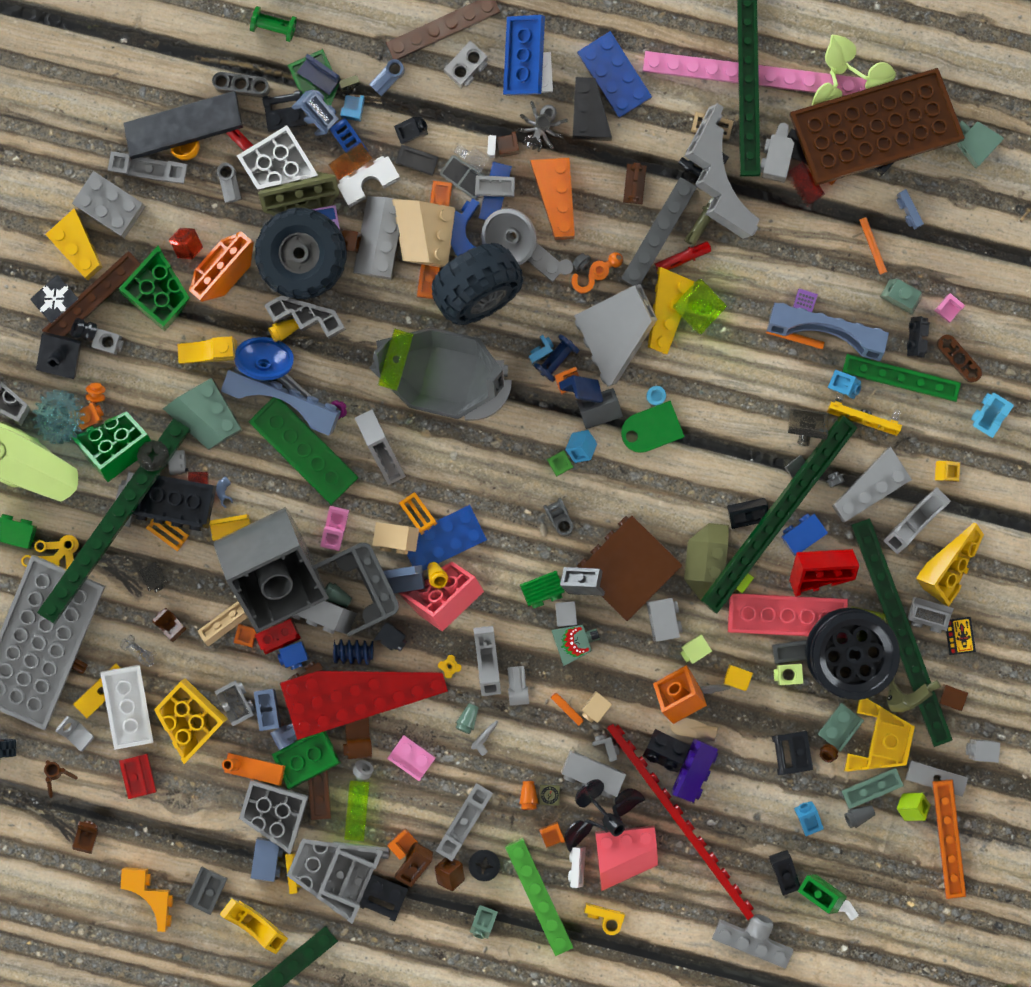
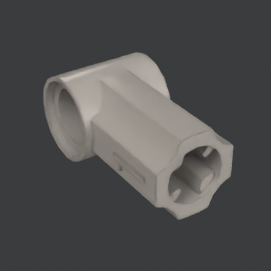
[217,163,242,203]
[507,666,529,706]

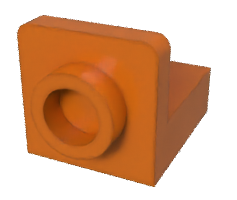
[73,402,104,431]

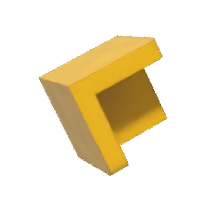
[723,664,753,691]

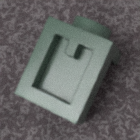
[470,905,498,939]

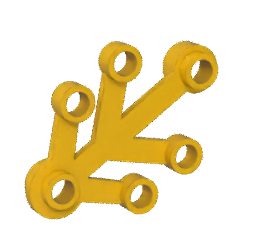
[21,535,79,569]

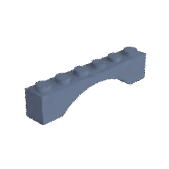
[767,303,889,361]
[221,366,341,436]

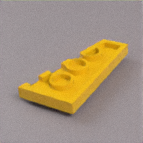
[648,267,695,355]

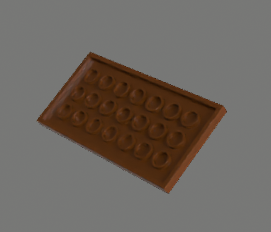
[790,68,965,186]

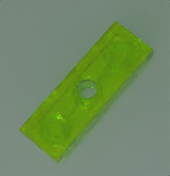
[378,328,414,391]

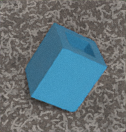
[340,95,365,122]
[565,430,597,463]

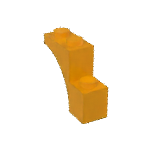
[120,867,173,932]

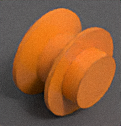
[85,383,106,403]

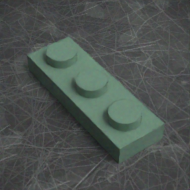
[841,768,904,809]

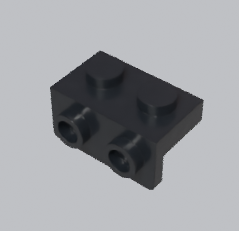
[642,729,690,772]

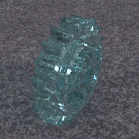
[32,390,85,444]

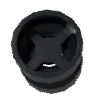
[71,318,97,342]

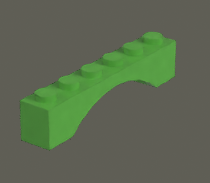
[505,838,573,956]

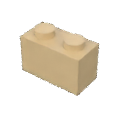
[373,522,419,555]
[581,691,612,723]

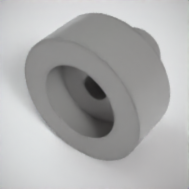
[353,760,374,781]

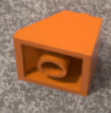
[653,665,707,724]

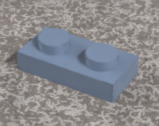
[896,189,924,230]

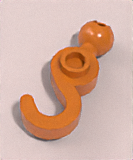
[571,252,623,294]

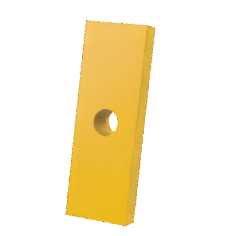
[73,663,121,718]

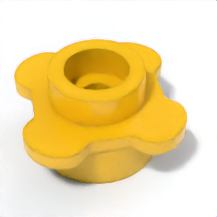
[438,655,461,678]

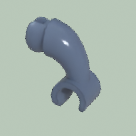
[216,477,233,508]

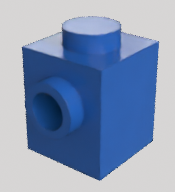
[277,641,309,670]

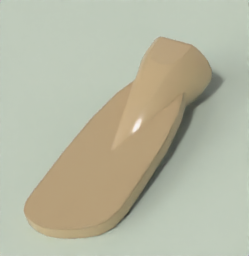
[670,718,718,741]

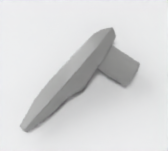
[700,685,731,695]
[471,720,498,756]

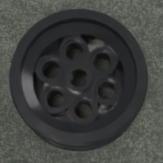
[805,608,900,700]

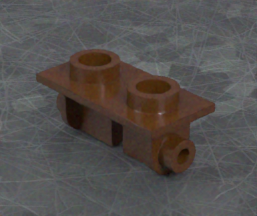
[623,163,647,205]

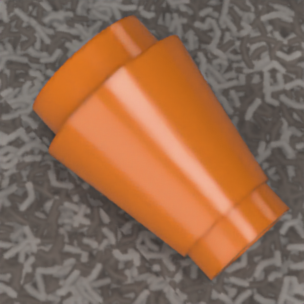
[519,781,539,810]

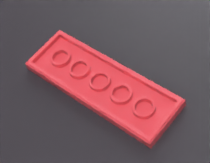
[728,593,848,638]

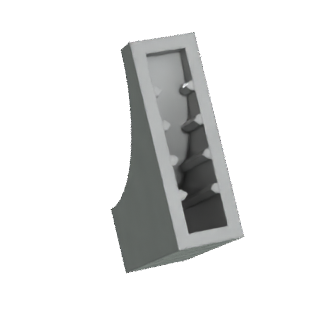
[355,409,406,485]

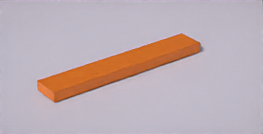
[417,180,452,299]
[932,779,966,899]

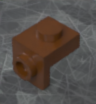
[152,608,187,642]
[72,821,98,854]

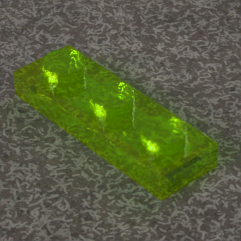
[344,780,370,842]

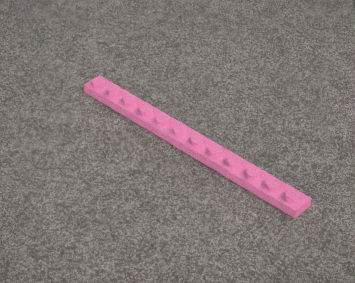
[643,51,867,96]

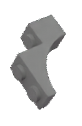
[883,487,951,554]

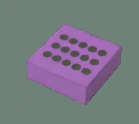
[793,289,818,312]

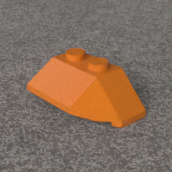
[189,231,254,302]

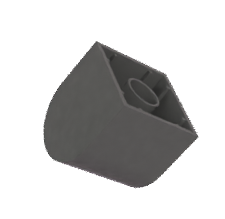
[213,507,329,633]

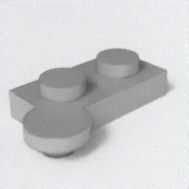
[528,243,573,282]

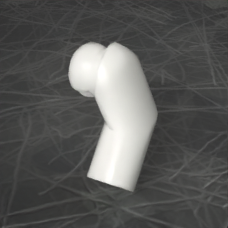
[839,900,859,920]

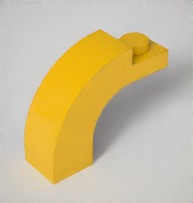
[220,898,288,954]

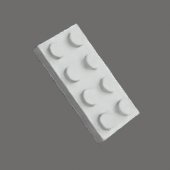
[100,665,154,750]

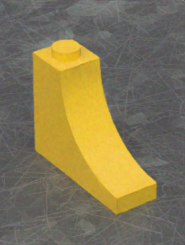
[177,336,237,364]

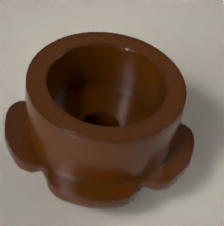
[820,744,838,763]

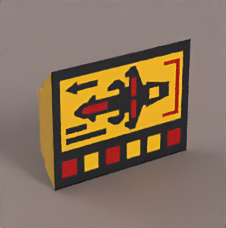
[946,617,976,655]

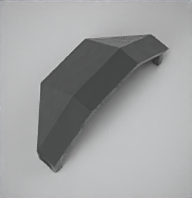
[369,328,504,419]

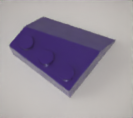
[671,738,718,803]

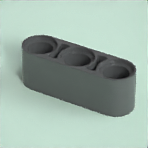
[212,72,270,98]

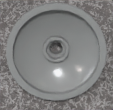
[481,208,537,265]

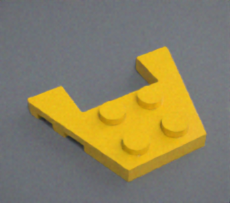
[844,699,915,772]

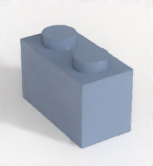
[251,837,284,882]

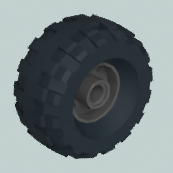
[255,208,347,299]
[431,243,523,325]

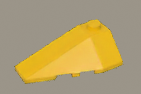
[916,523,984,607]

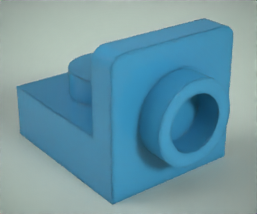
[528,335,554,365]
[828,370,861,399]
[794,801,824,836]

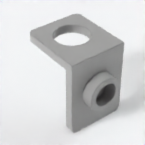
[55,716,94,752]

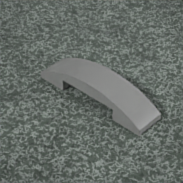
[108,151,188,184]
[435,783,493,861]

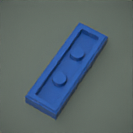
[479,162,512,221]

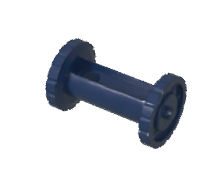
[533,334,580,382]

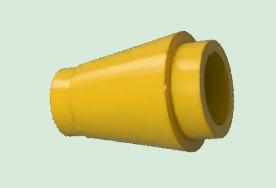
[268,318,299,342]
[427,562,448,588]

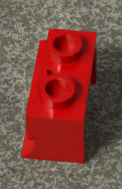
[255,619,301,655]

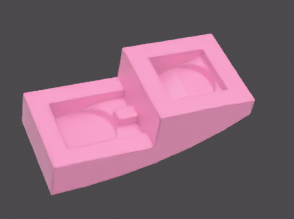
[320,506,349,551]

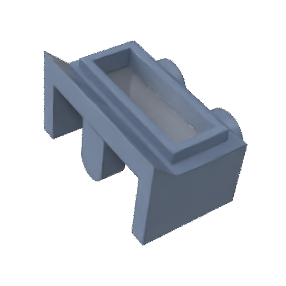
[292,89,339,136]

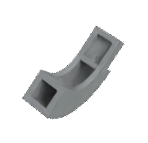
[465,360,512,421]
[474,626,501,696]

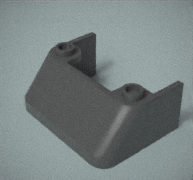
[314,543,399,637]

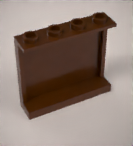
[577,516,682,621]

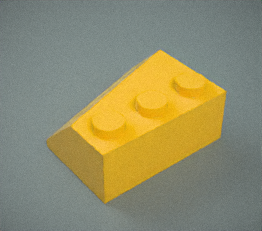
[154,678,228,764]

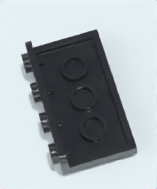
[132,475,217,531]

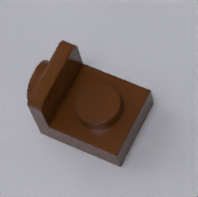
[342,230,362,253]

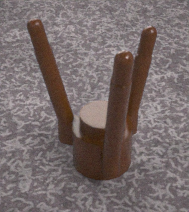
[44,760,78,798]

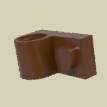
[395,842,433,887]

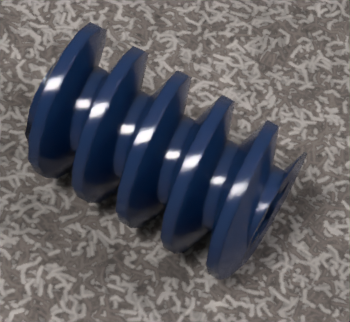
[333,639,374,665]

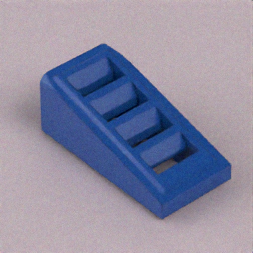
[330,118,369,163]

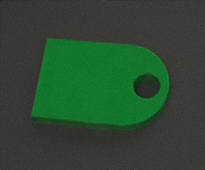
[621,401,685,453]

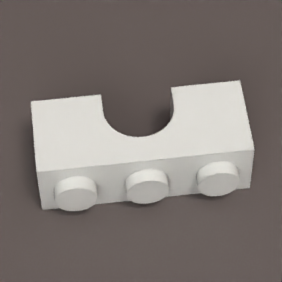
[338,156,400,208]

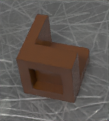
[496,131,519,158]
[940,684,968,711]
[435,857,465,891]

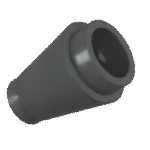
[844,805,875,828]

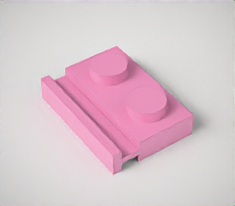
[387,735,436,781]

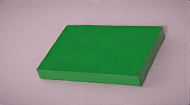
[271,731,341,790]

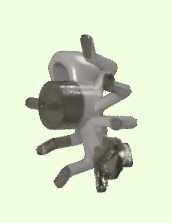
[517,101,568,152]

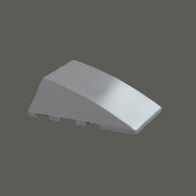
[287,839,383,924]

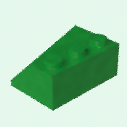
[119,246,190,331]
[70,411,154,482]

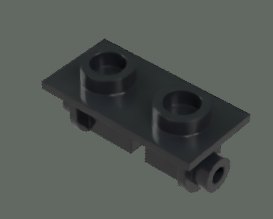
[907,316,930,358]

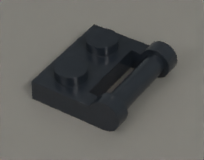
[262,90,307,132]
[771,731,813,775]
[359,874,409,922]

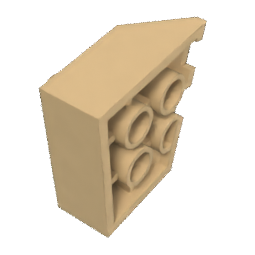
[392,199,455,267]

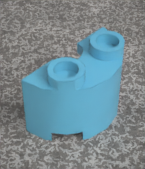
[971,393,1014,438]

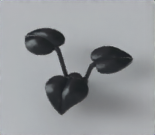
[564,779,645,853]

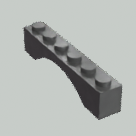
[620,177,697,287]

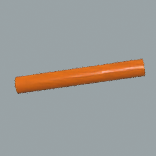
[859,217,887,275]
[766,331,825,349]

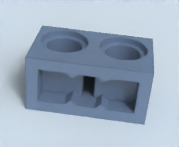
[254,688,281,731]

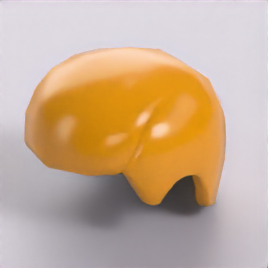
[171,141,200,161]

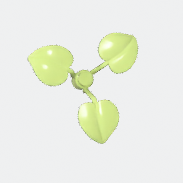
[811,35,896,106]

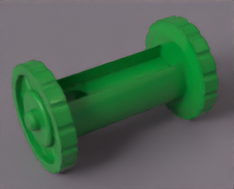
[250,6,297,42]

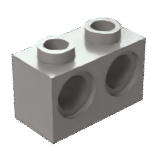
[444,41,488,88]
[966,739,1000,763]

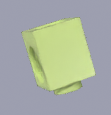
[680,634,712,664]
[774,663,803,685]

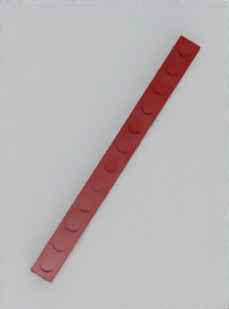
[606,723,754,920]

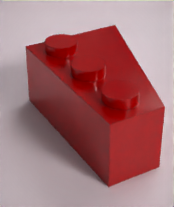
[789,549,860,597]

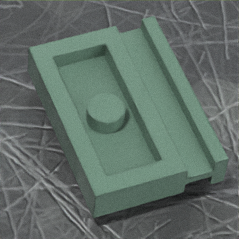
[817,703,864,752]

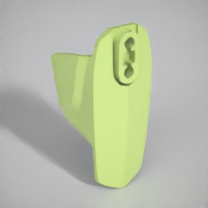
[0,422,78,502]

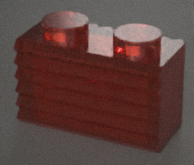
[787,162,825,207]

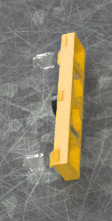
[826,392,902,436]

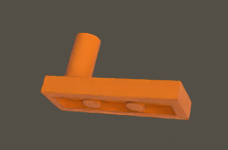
[222,753,285,785]

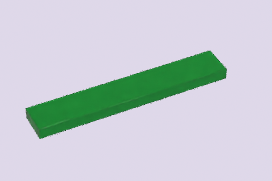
[842,354,961,402]

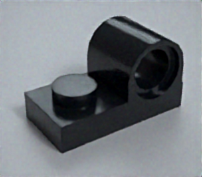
[769,850,800,896]

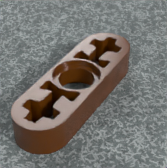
[937,335,982,383]

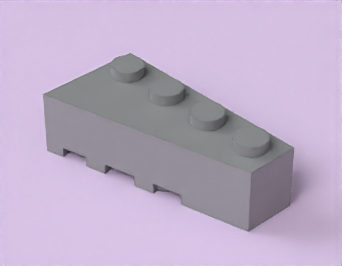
[0,381,31,426]
[832,446,912,522]

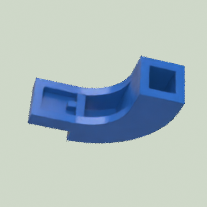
[451,198,479,257]

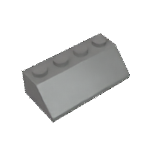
[353,196,400,280]

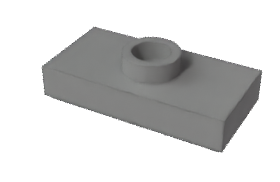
[475,175,515,198]

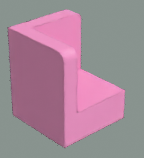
[934,293,965,323]

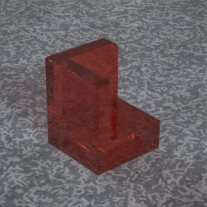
[169,228,203,259]

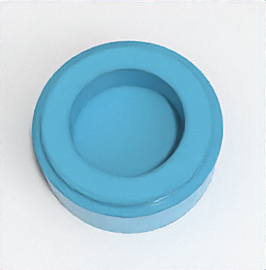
[646,386,666,406]

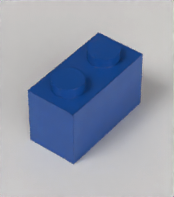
[781,513,828,556]

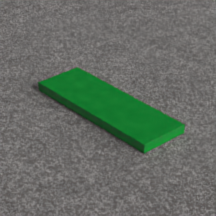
[248,397,359,505]

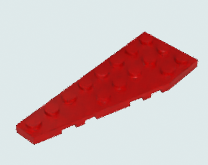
[280,671,448,740]

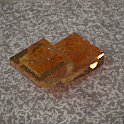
[328,143,372,180]

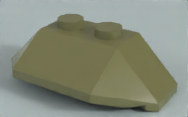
[258,172,340,216]
[684,523,729,600]

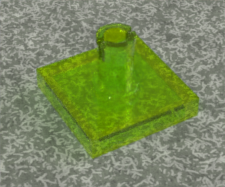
[673,279,727,334]

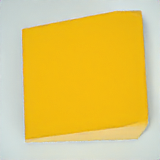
[935,461,960,482]

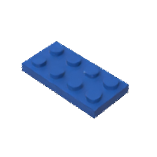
[503,15,545,96]
[577,31,652,118]
[407,505,487,571]

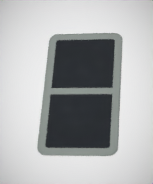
[440,155,483,199]

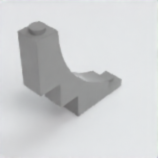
[684,103,760,239]

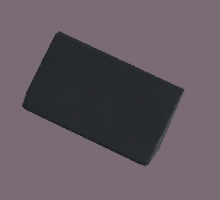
[727,498,768,529]

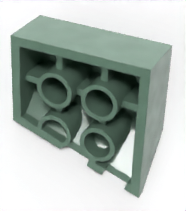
[163,378,243,450]

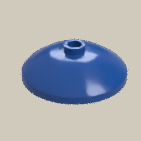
[234,337,294,381]

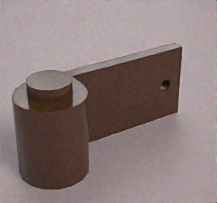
[343,717,372,759]

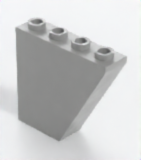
[574,284,657,387]

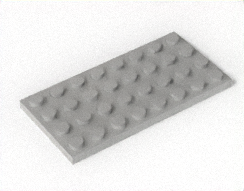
[0,555,105,730]

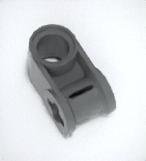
[543,497,573,537]

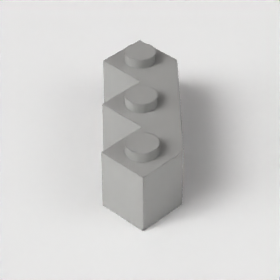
[264,295,346,339]

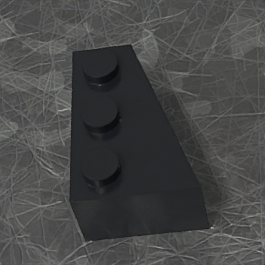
[572,77,612,141]

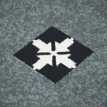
[30,274,79,323]

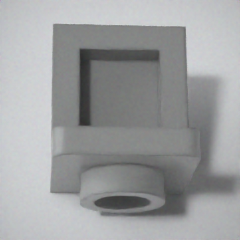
[592,734,620,762]

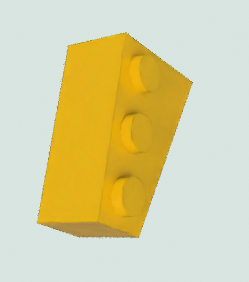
[45,208,103,280]

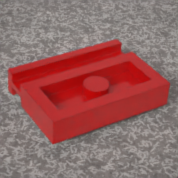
[119,754,157,799]

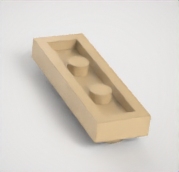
[198,601,248,646]

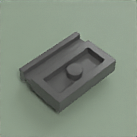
[185,866,228,915]

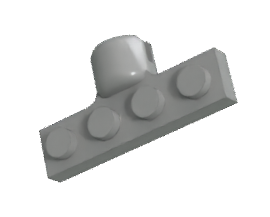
[712,914,793,969]

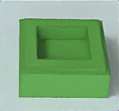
[547,450,573,477]

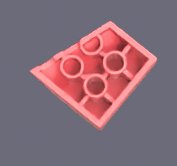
[399,561,484,631]
[595,825,658,891]

